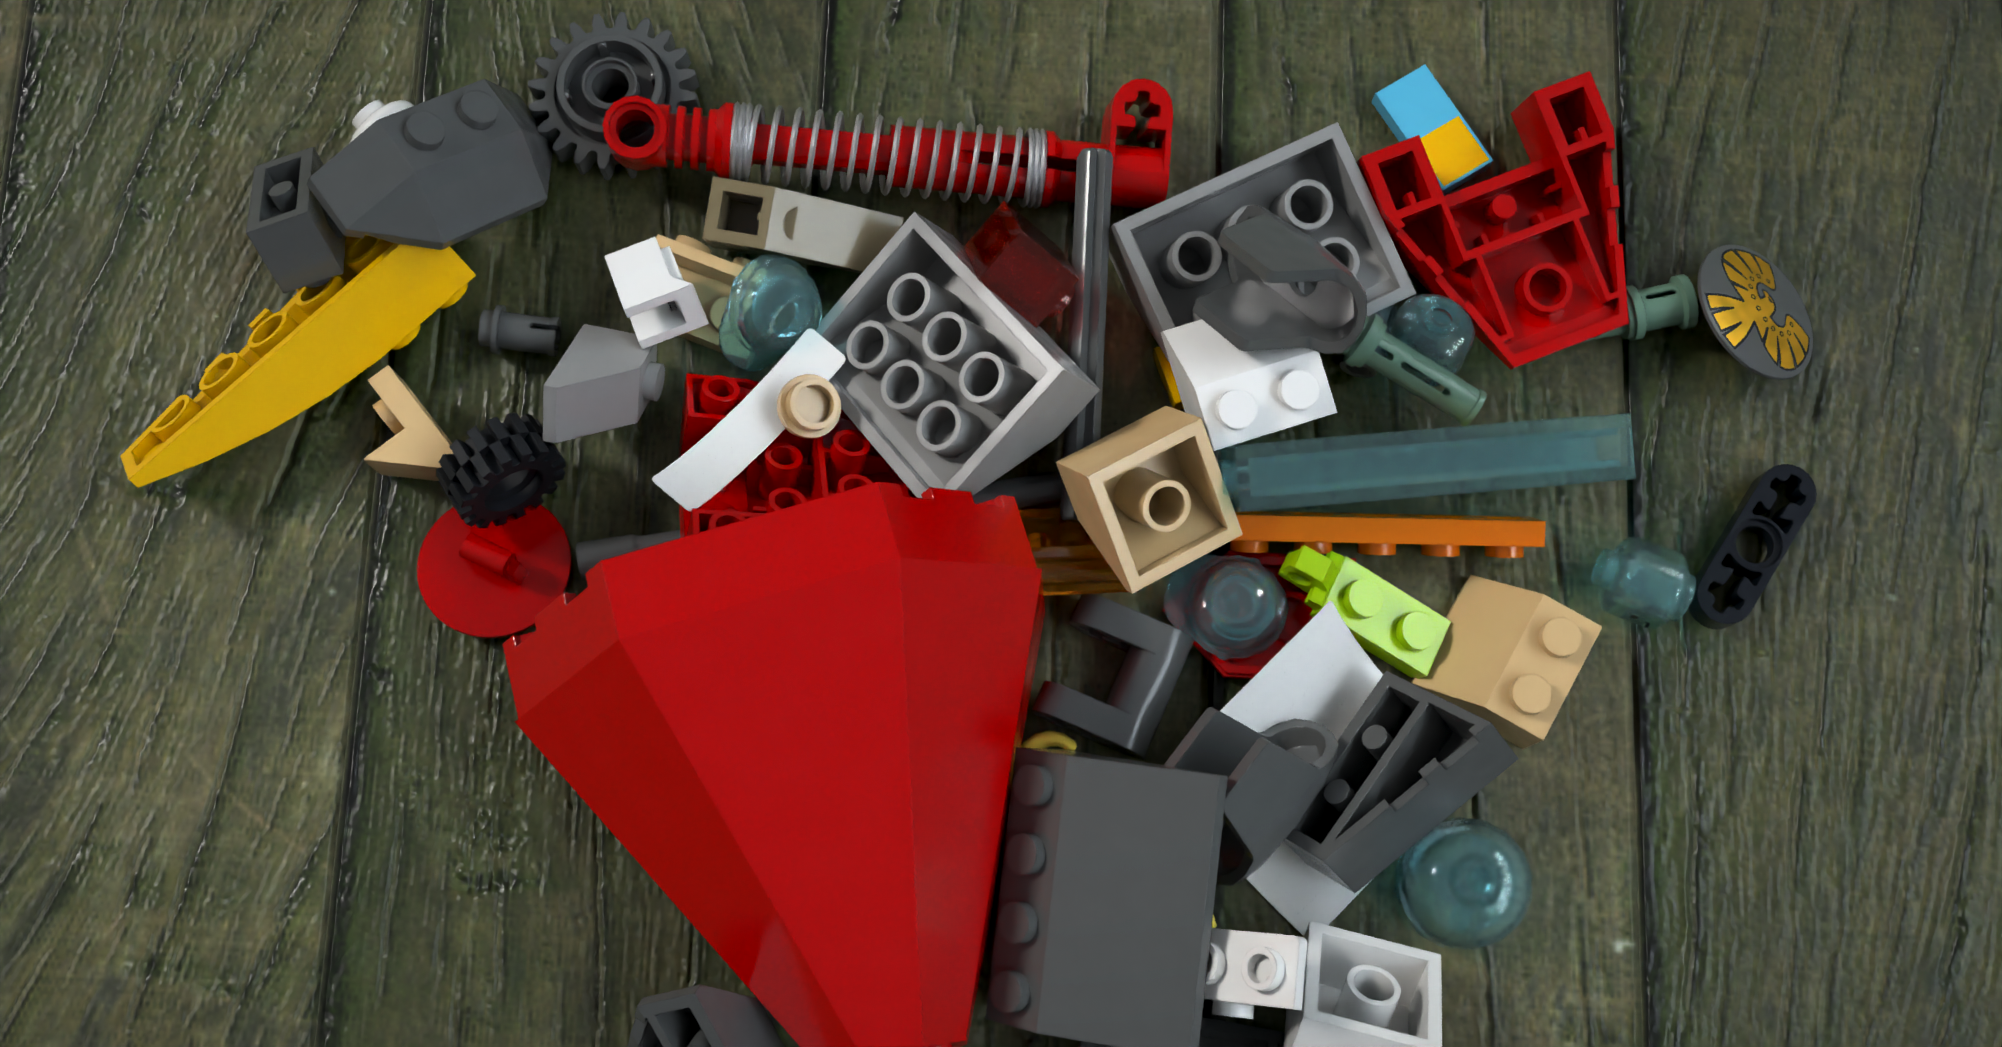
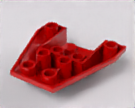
[679,373,917,538]

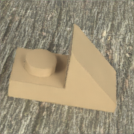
[364,365,454,481]

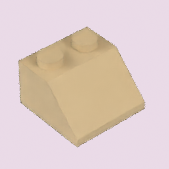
[1056,406,1243,594]
[1411,575,1603,749]

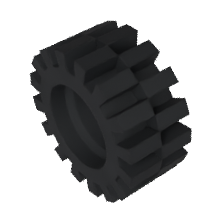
[436,413,566,528]

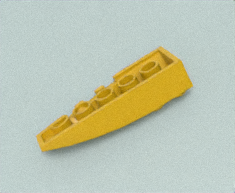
[120,235,476,488]

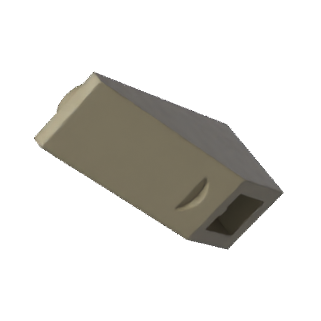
[702,176,904,273]

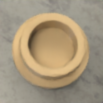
[777,374,841,439]

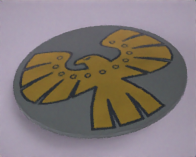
[1697,245,1813,380]

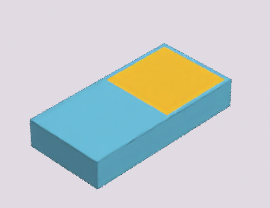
[1372,64,1494,195]

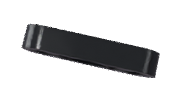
[1687,464,1817,629]

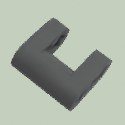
[1031,592,1194,760]

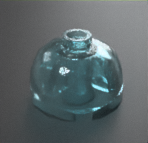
[1395,817,1533,950]

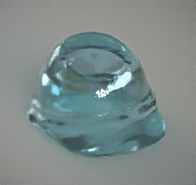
[719,254,823,371]
[1164,555,1289,660]

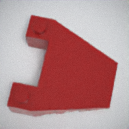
[1356,71,1629,370]

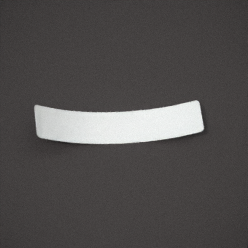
[652,328,846,512]

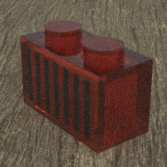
[964,200,1079,328]

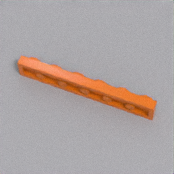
[1230,510,1546,558]

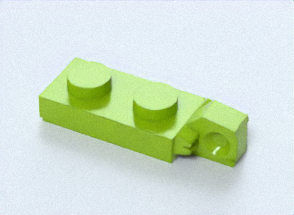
[1278,545,1451,679]

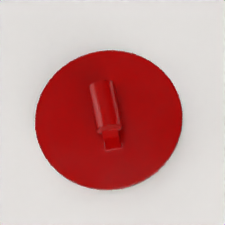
[417,505,572,638]

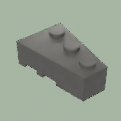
[1284,671,1519,893]

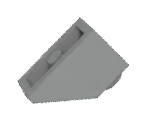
[543,324,665,443]

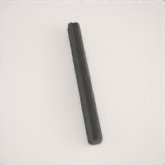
[1060,148,1113,523]

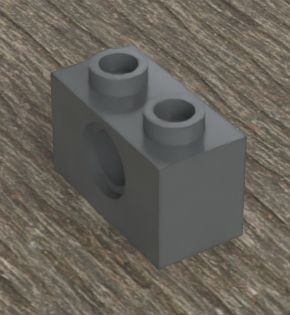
[246,147,346,294]

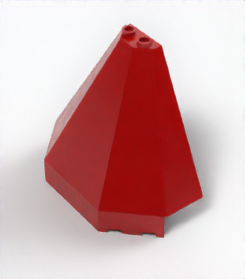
[502,482,1045,1047]

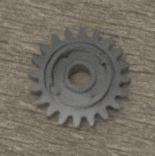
[528,12,701,180]

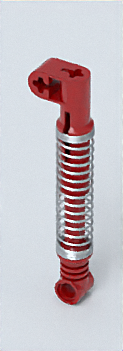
[602,78,1173,209]

